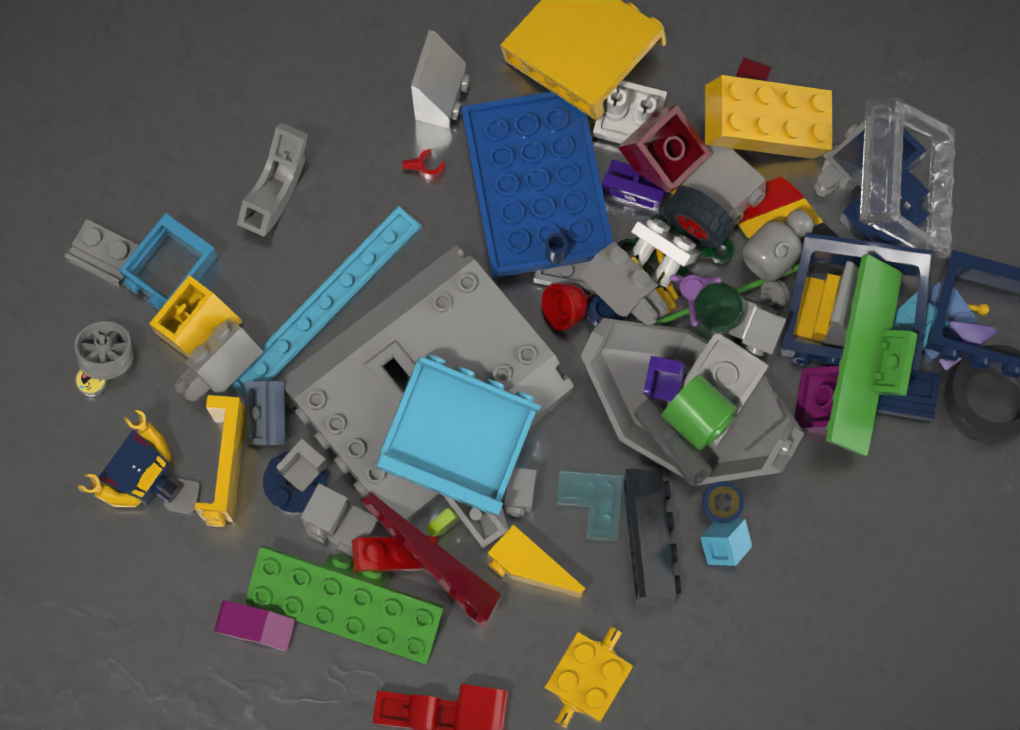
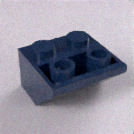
[833,117,926,202]

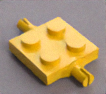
[544,626,633,728]

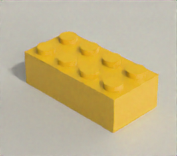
[705,75,832,159]

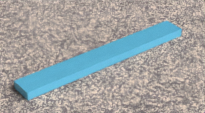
[230,206,422,399]

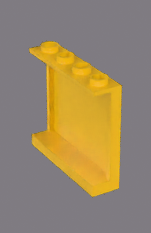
[500,0,666,121]

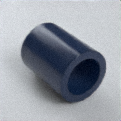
[545,233,567,264]

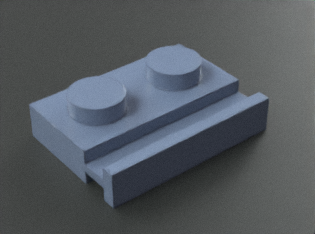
[245,381,285,445]

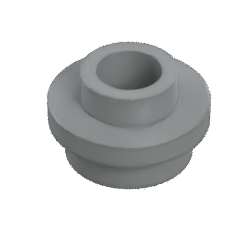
[761,280,790,310]

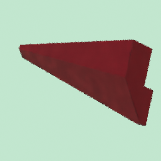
[360,491,501,626]

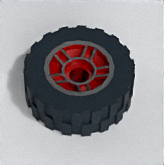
[664,186,735,249]

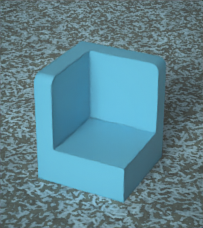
[700,518,752,566]

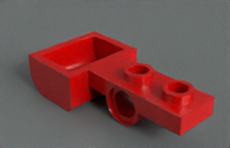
[372,684,508,730]

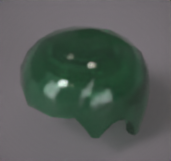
[694,282,744,334]

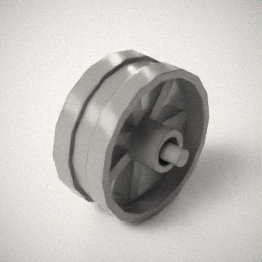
[74,321,134,380]

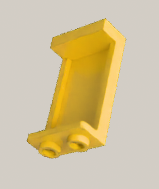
[194,395,245,527]

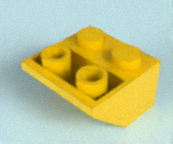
[149,275,243,358]

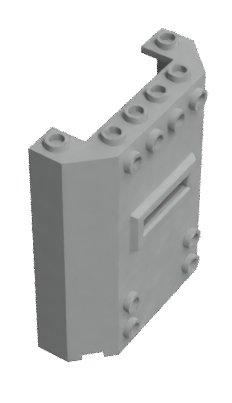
[280,245,574,523]

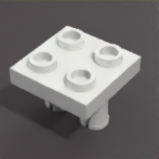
[593,80,667,144]
[629,218,701,288]

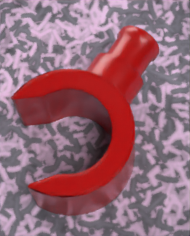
[402,149,446,180]

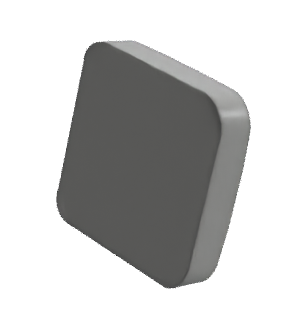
[164,478,200,513]

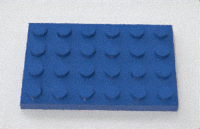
[461,91,613,278]

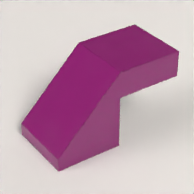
[214,600,295,651]

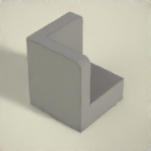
[276,439,328,493]

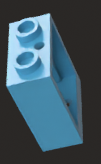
[119,213,218,311]

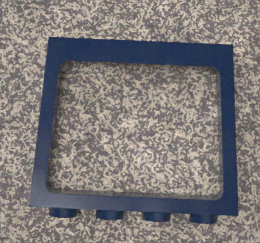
[781,233,932,377]
[925,250,1020,378]

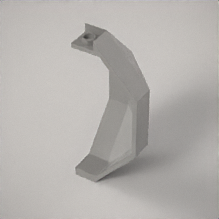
[581,318,805,485]

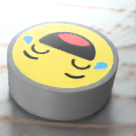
[75,369,108,397]

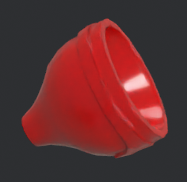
[541,282,593,330]

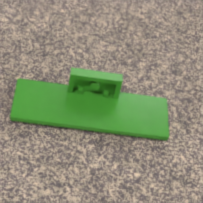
[826,254,918,456]
[245,546,444,664]

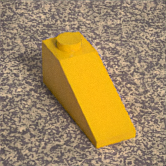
[487,525,586,598]

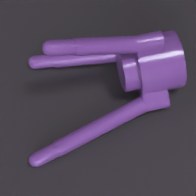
[670,273,721,326]

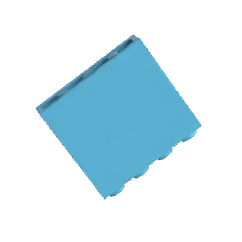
[374,354,541,516]

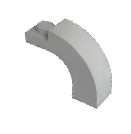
[237,122,309,237]

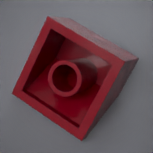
[618,105,712,193]

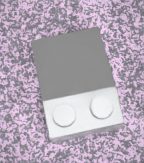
[411,30,471,129]
[822,261,858,349]

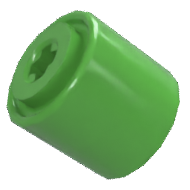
[661,374,737,451]

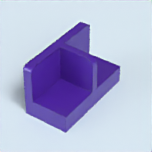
[601,160,666,212]
[643,356,687,402]

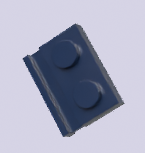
[876,372,940,422]

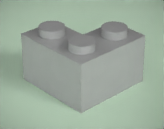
[712,289,786,356]
[300,484,380,558]

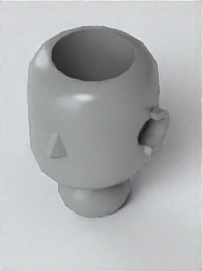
[741,209,814,281]

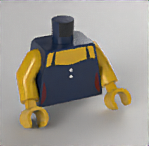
[78,408,180,507]

